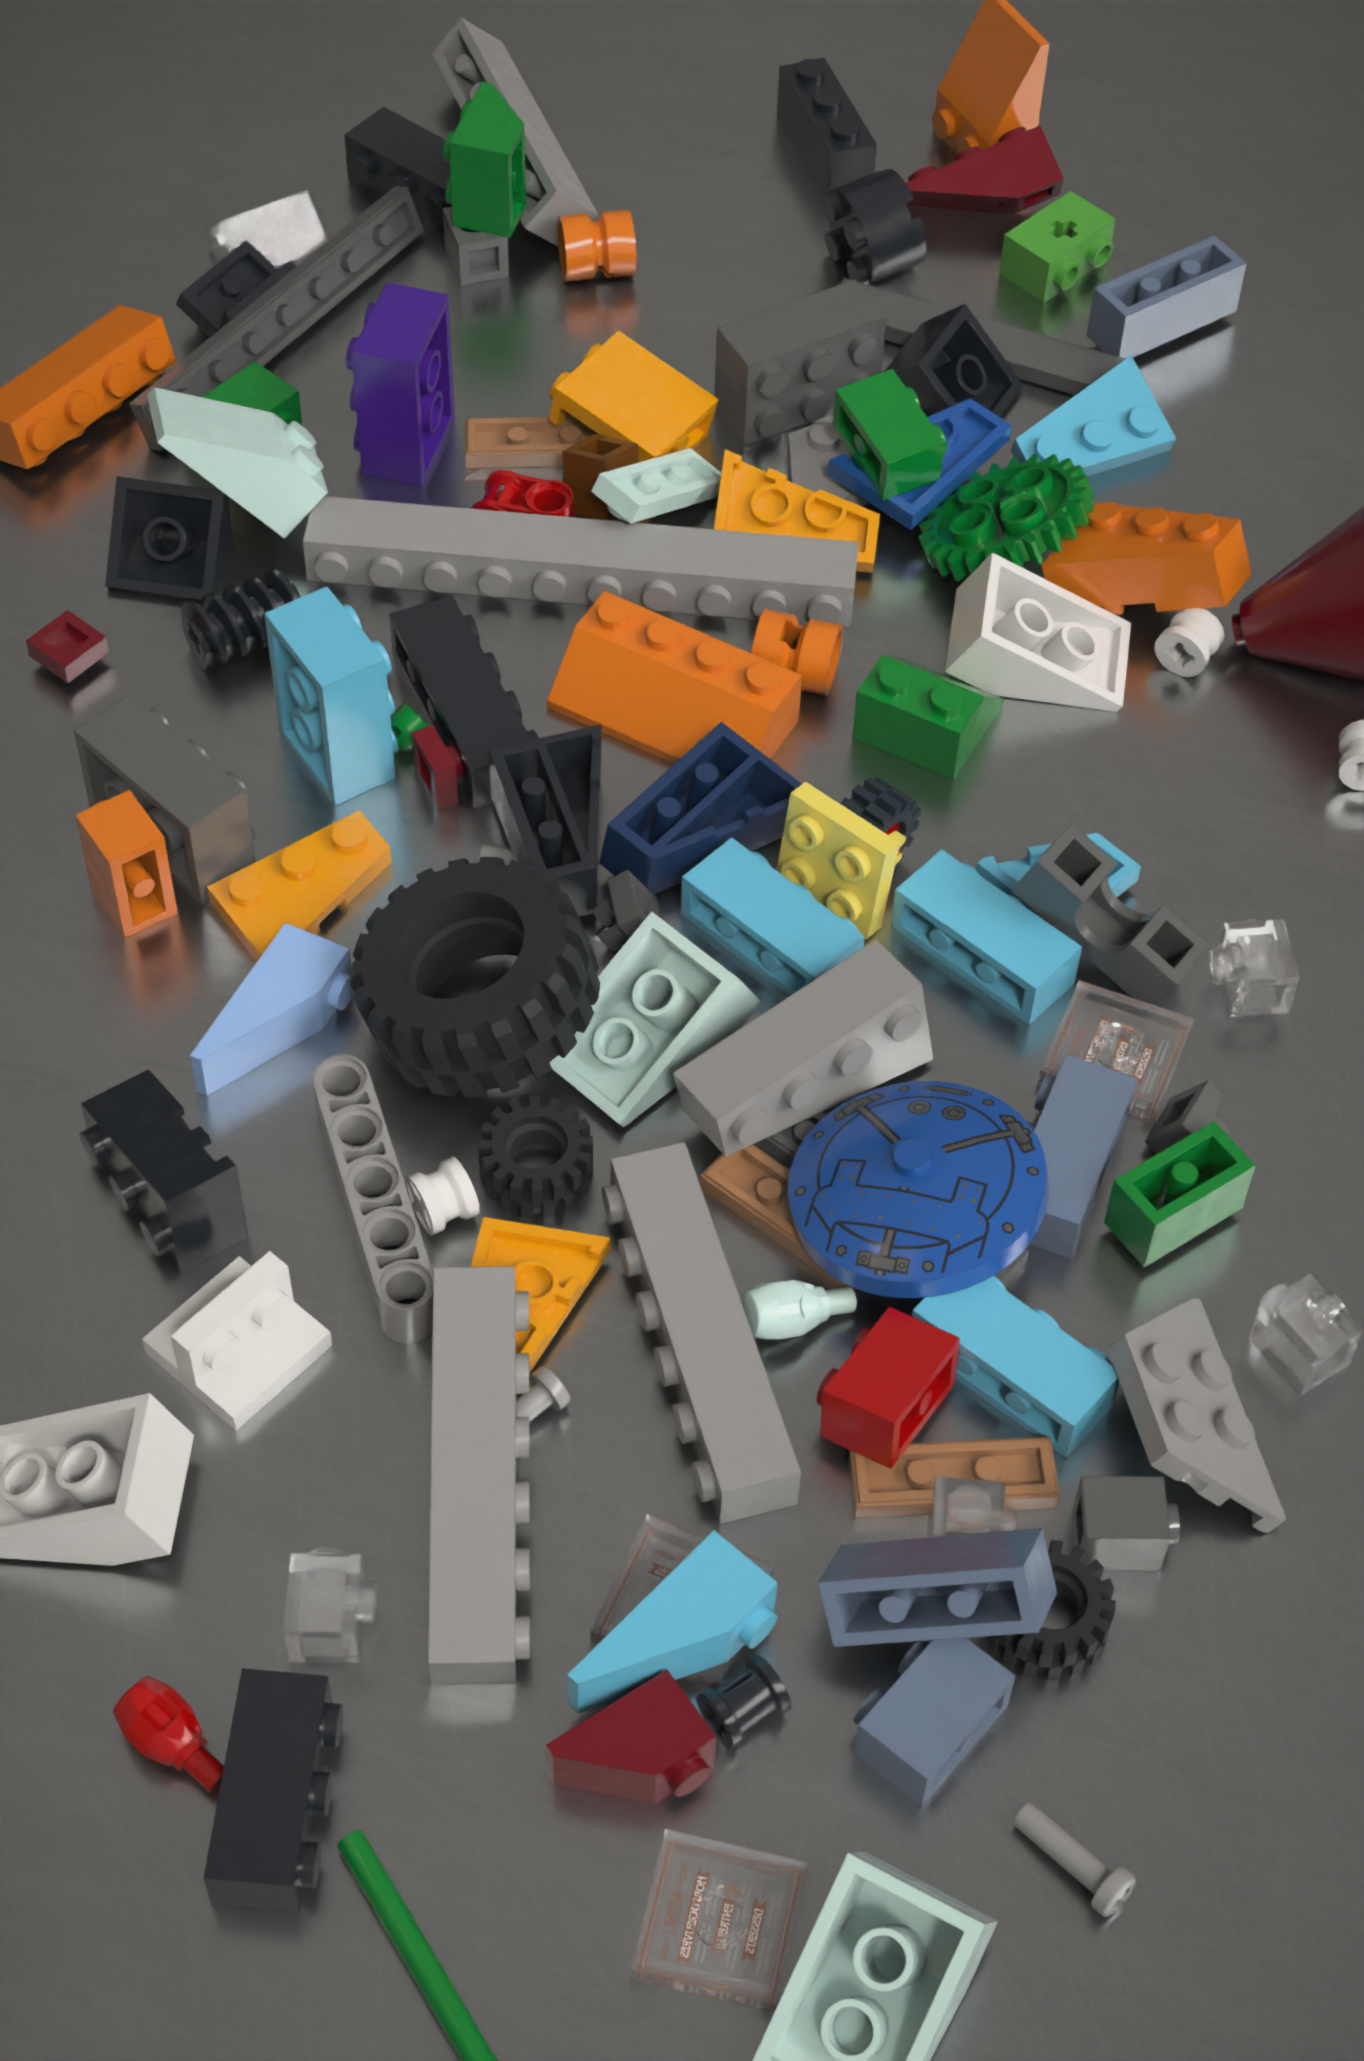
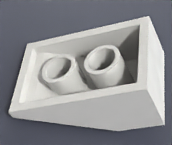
[945,552,1131,712]
[0,1393,194,1566]

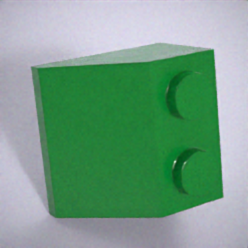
[852,655,1004,780]

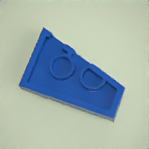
[827,398,1012,530]

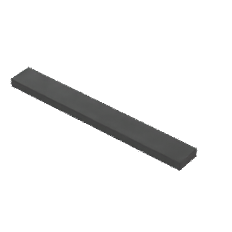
[129,186,424,451]

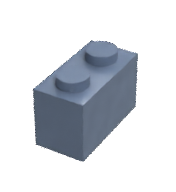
[853,1638,1016,1808]

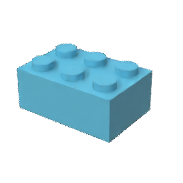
[264,586,398,806]

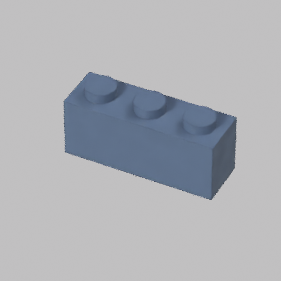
[1086,235,1247,359]
[1028,1054,1138,1259]
[818,1528,1057,1647]

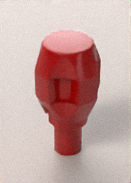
[113,1676,224,1793]

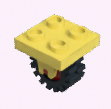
[776,777,921,939]

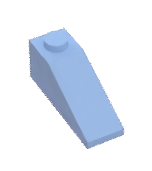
[190,923,354,1096]

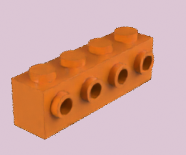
[0,305,177,470]

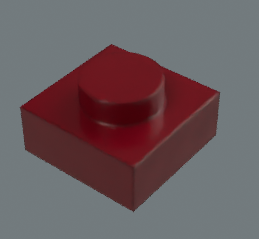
[26,610,109,683]
[412,725,463,810]

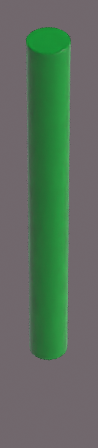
[337,1830,498,2061]

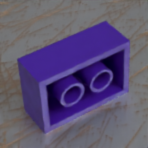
[346,282,455,487]

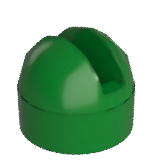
[390,702,430,752]

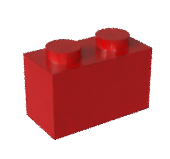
[816,1307,960,1469]

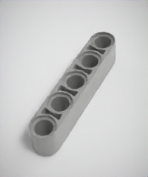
[313,1054,433,1344]

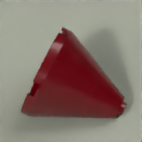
[1232,506,1364,681]

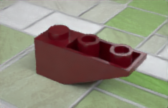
[906,125,1064,214]

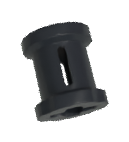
[696,1655,791,1749]

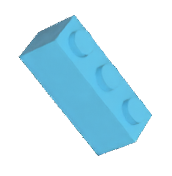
[681,837,865,997]
[891,849,1082,1025]
[912,1276,1120,1459]

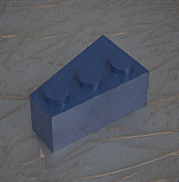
[599,722,802,894]

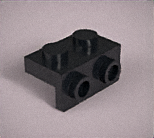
[176,240,297,337]

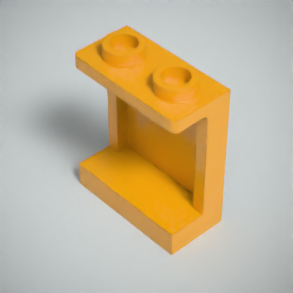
[548,330,719,462]

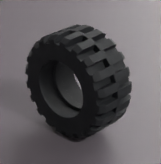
[350,857,600,1098]

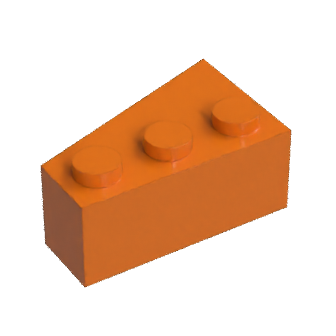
[1041,502,1252,615]

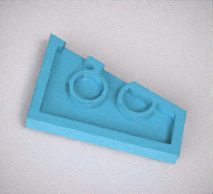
[1010,356,1177,477]

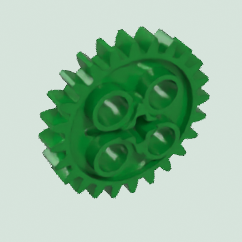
[919,454,1094,581]

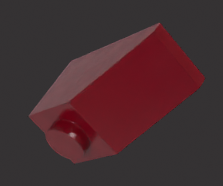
[546,1670,716,1804]

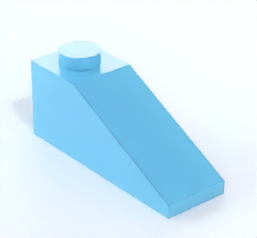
[567,1530,778,1714]

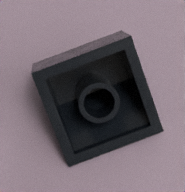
[884,304,1023,417]

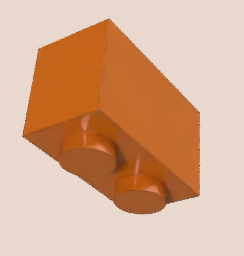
[75,790,178,938]

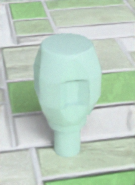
[740,1280,857,1340]

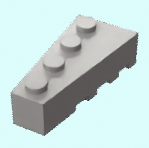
[673,940,933,1157]

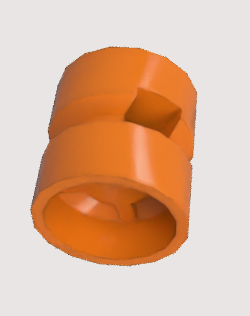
[557,209,637,282]
[751,609,843,696]

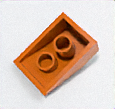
[932,0,1050,154]

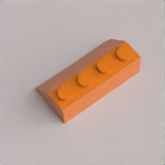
[547,591,802,764]

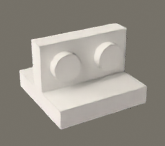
[142,1251,332,1431]

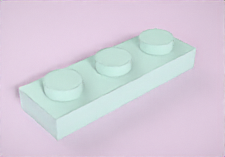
[591,448,721,524]

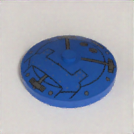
[788,1081,1049,1298]

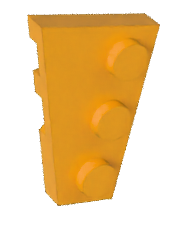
[714,449,880,573]
[207,810,392,962]
[470,1217,611,1372]

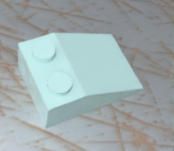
[147,387,328,539]
[550,911,762,1127]
[752,1851,998,2061]

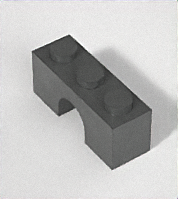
[1011,823,1210,1011]

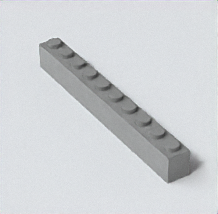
[303,496,859,628]

